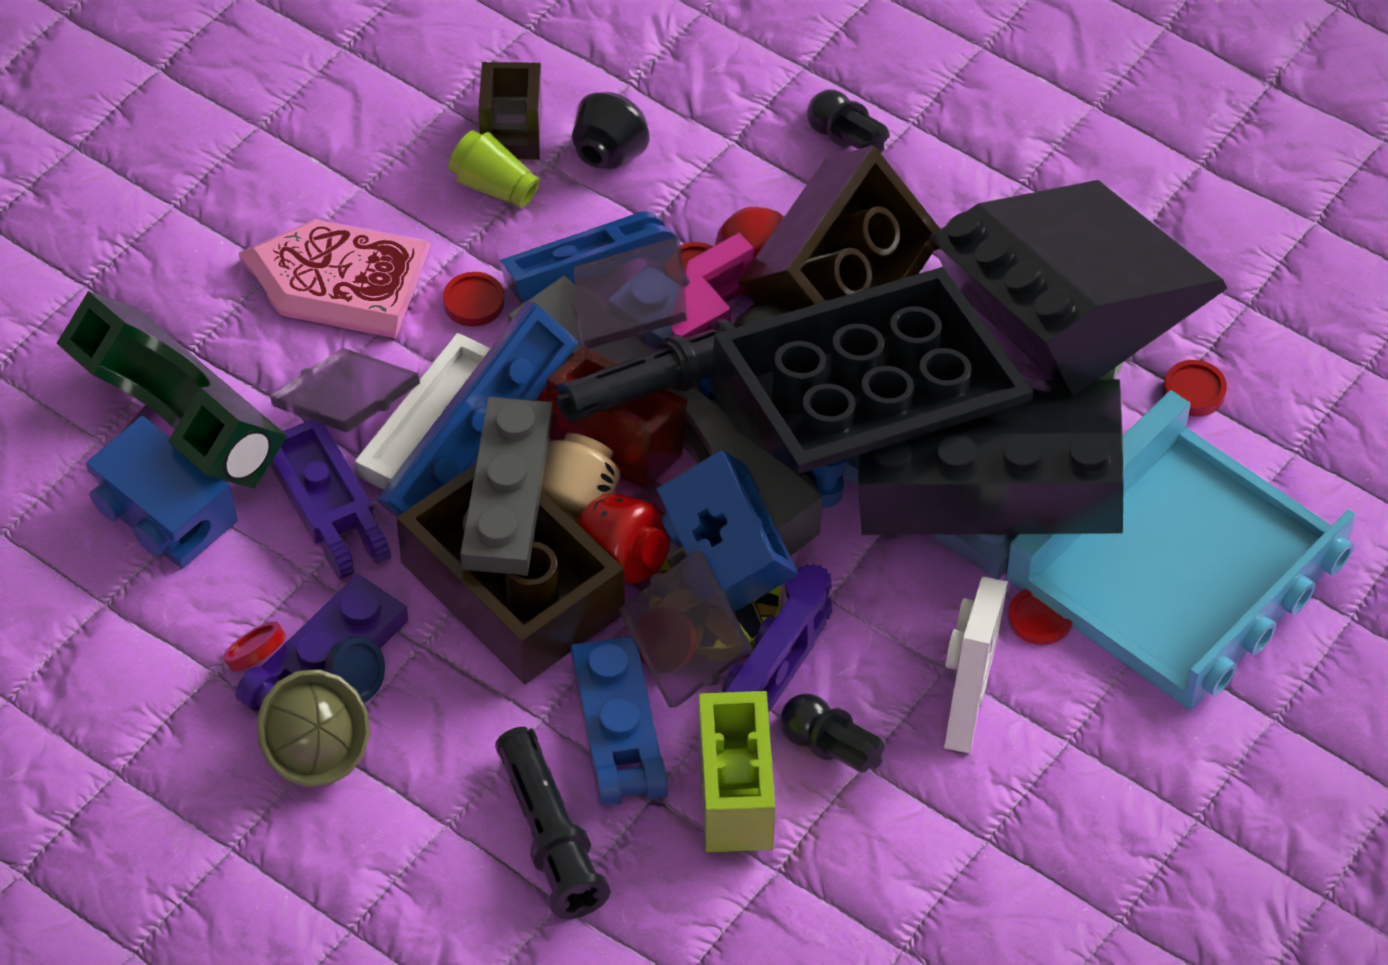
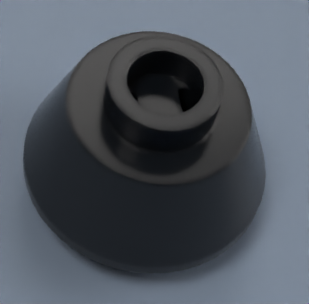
[572,92,650,169]

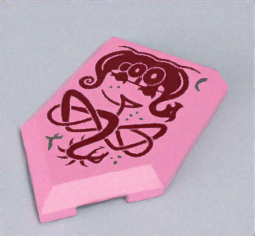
[239,219,430,338]

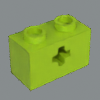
[698,691,775,853]

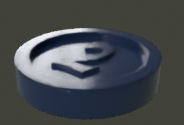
[324,636,385,702]

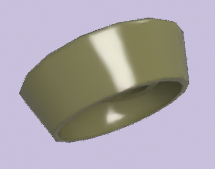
[256,669,370,787]

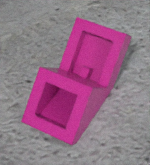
[671,232,754,338]

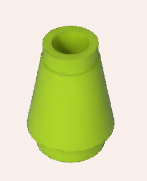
[448,130,540,209]

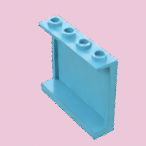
[1006,390,1356,711]

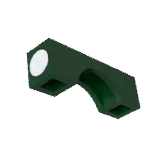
[56,291,287,489]

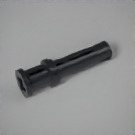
[556,319,735,423]
[495,726,611,919]

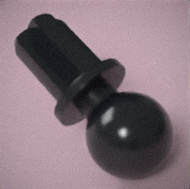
[807,89,890,153]
[780,693,885,773]

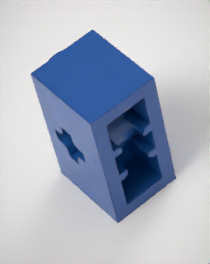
[657,450,799,613]

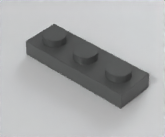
[461,397,553,576]

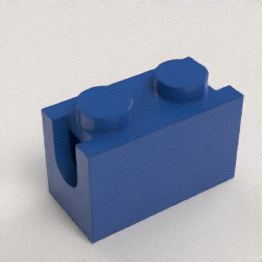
[85,416,238,569]

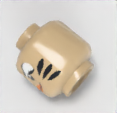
[542,433,620,522]

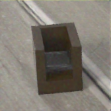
[478,62,542,160]

